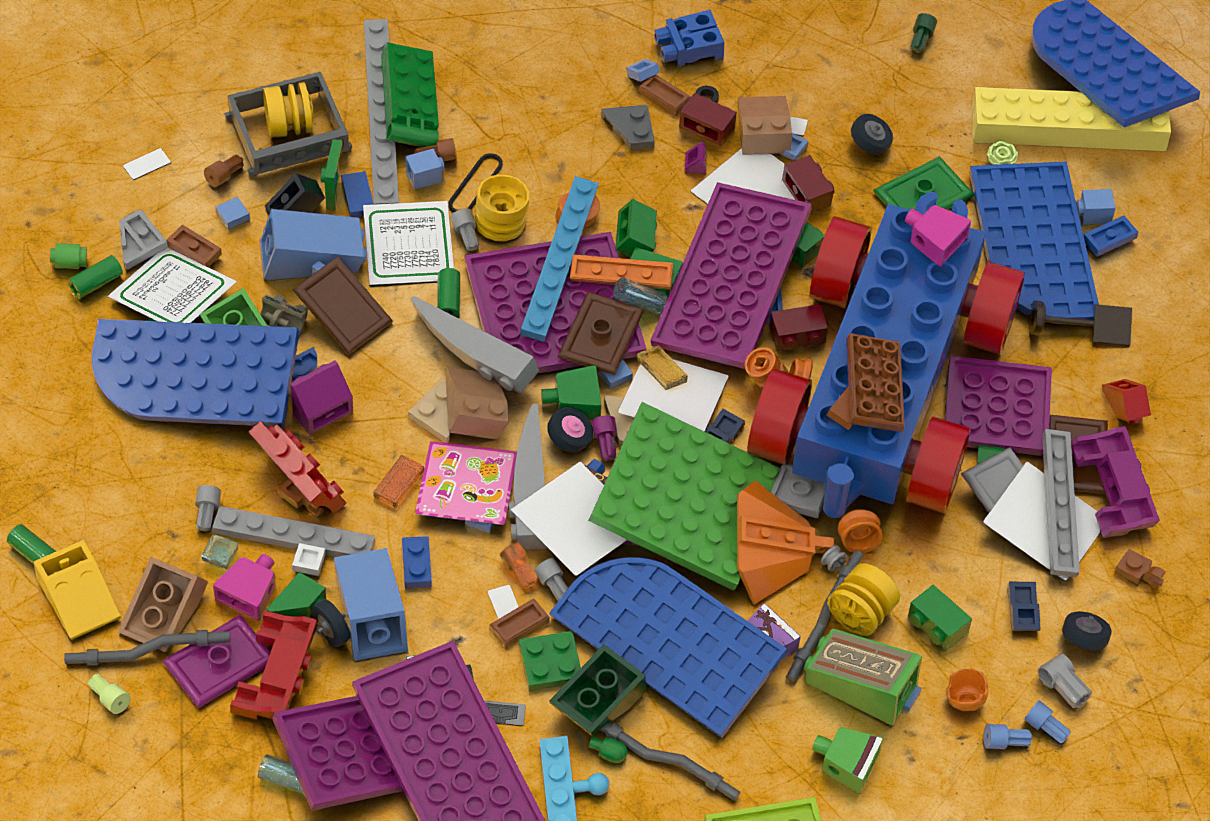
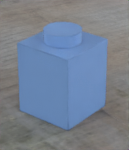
[406,149,445,190]
[1076,189,1115,225]

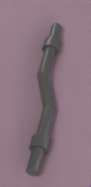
[786,550,864,682]
[64,630,231,666]
[600,723,741,801]

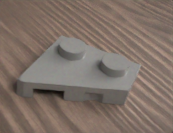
[119,209,168,270]

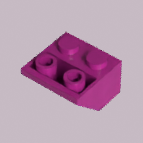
[290,360,353,435]

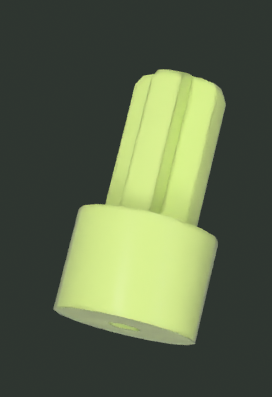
[88,674,131,714]

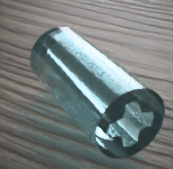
[614,277,667,314]
[258,754,304,794]

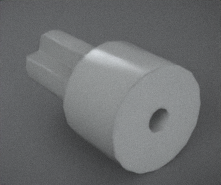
[451,208,479,251]
[195,485,221,532]
[534,558,568,601]

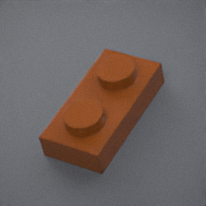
[166,224,222,267]

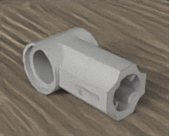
[1038,654,1092,708]

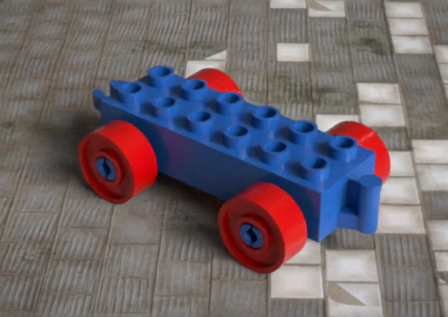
[747,192,1026,518]

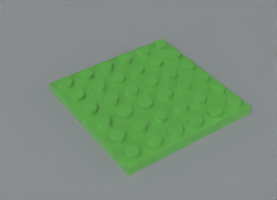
[588,402,781,591]

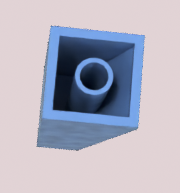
[260,209,367,280]
[334,548,408,661]

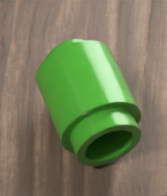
[50,243,87,269]

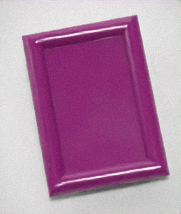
[162,615,271,708]

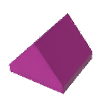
[685,141,707,174]

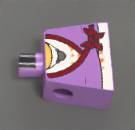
[748,603,801,660]

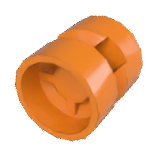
[745,347,788,390]

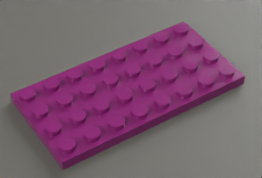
[650,182,812,369]
[352,641,545,821]

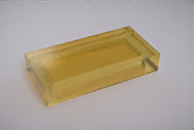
[637,345,688,390]

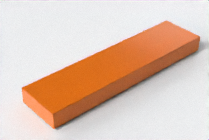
[570,255,674,290]

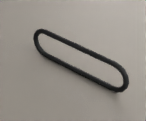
[448,153,503,212]

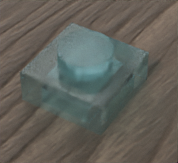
[202,534,238,569]

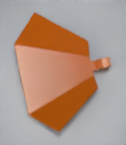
[737,480,834,606]

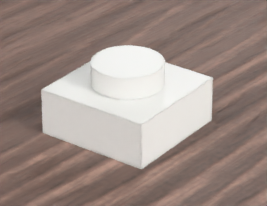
[292,543,326,576]

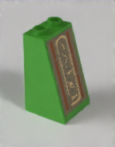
[804,628,922,726]

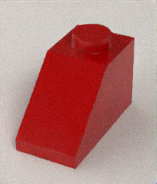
[1102,379,1151,424]

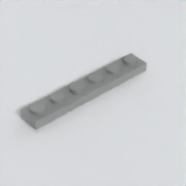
[1042,429,1080,577]
[212,506,375,557]

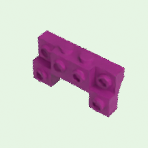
[1071,426,1160,538]

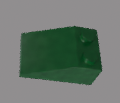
[549,644,647,735]

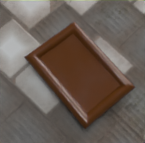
[293,256,393,356]
[557,291,645,375]
[1049,415,1108,494]

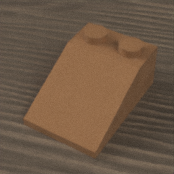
[738,96,792,155]
[445,366,509,440]
[118,557,208,653]

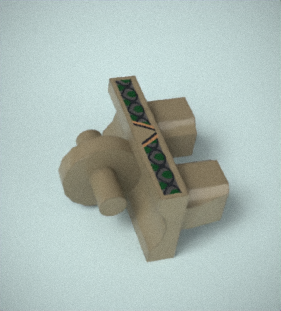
[260,295,308,335]

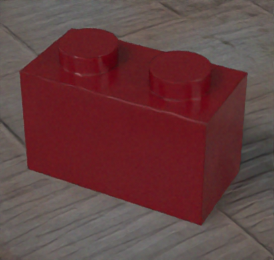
[679,93,737,146]
[782,155,835,213]
[769,304,828,351]

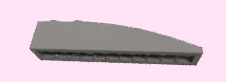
[411,296,539,393]
[509,404,549,550]

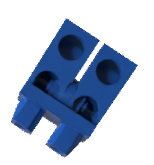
[654,10,724,66]

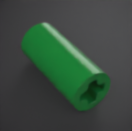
[68,255,123,299]
[437,268,460,318]
[7,524,57,564]

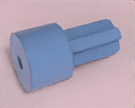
[1024,700,1071,743]
[983,724,1032,749]

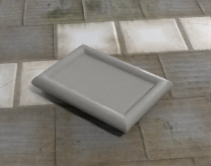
[961,448,1023,545]

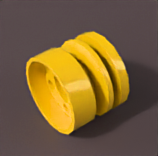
[263,82,314,139]
[474,174,529,241]
[827,563,900,636]

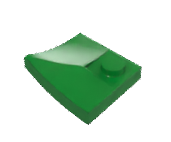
[321,139,343,210]

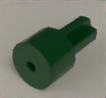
[910,13,937,54]

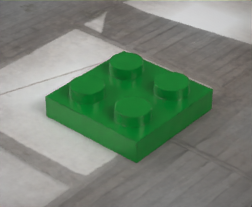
[519,631,581,691]

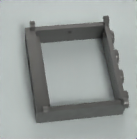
[224,72,352,177]

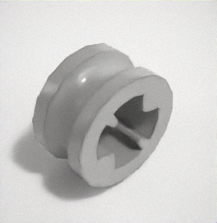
[821,546,847,572]

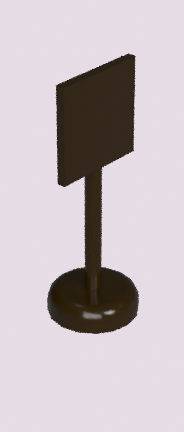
[1029,300,1132,345]

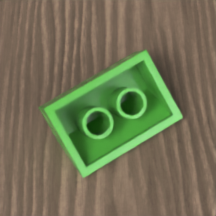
[200,288,267,326]

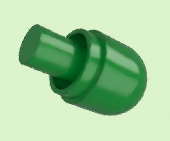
[588,737,627,763]

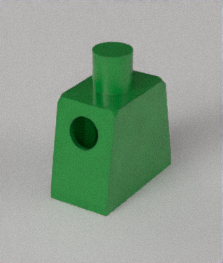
[541,365,602,420]

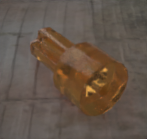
[500,543,538,588]

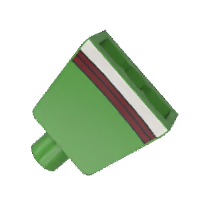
[812,727,883,794]

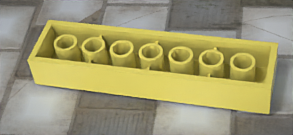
[972,87,1171,151]

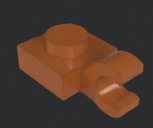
[278,479,324,517]
[1115,549,1166,588]

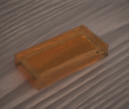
[373,455,424,508]

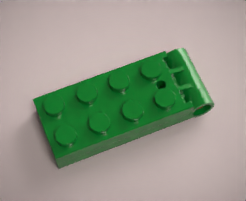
[381,42,439,147]

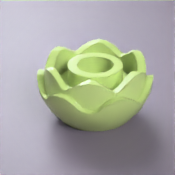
[987,141,1018,165]

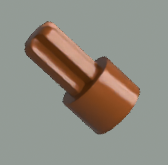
[415,138,457,162]
[204,155,244,187]

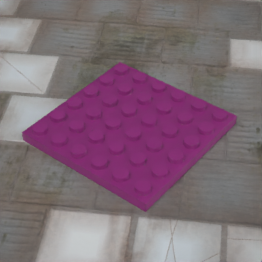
[464,232,647,374]

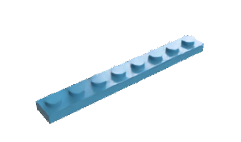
[520,176,599,342]

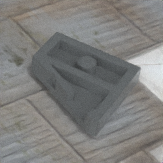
[601,105,655,150]

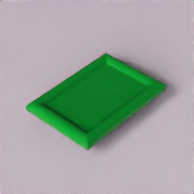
[873,156,974,210]

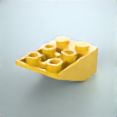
[34,540,121,640]

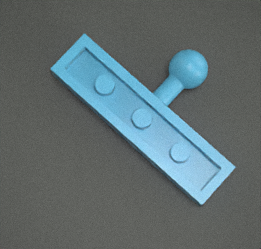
[540,736,610,821]

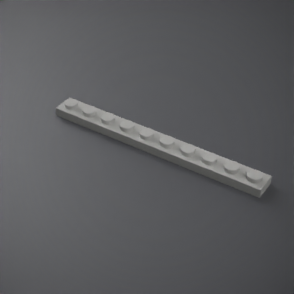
[364,19,399,205]

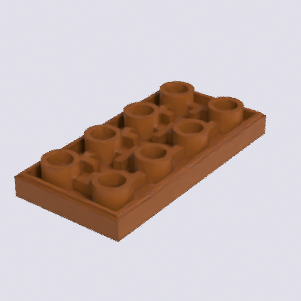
[847,333,905,432]

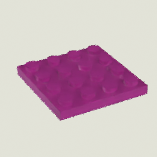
[945,356,1052,456]
[272,696,403,811]

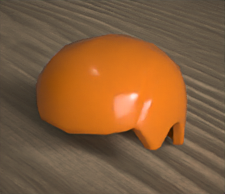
[946,669,988,711]

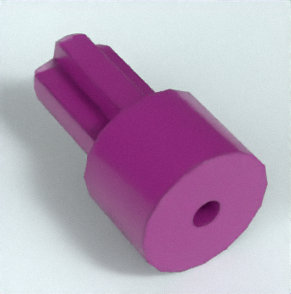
[592,415,617,461]

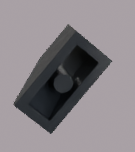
[265,173,325,214]

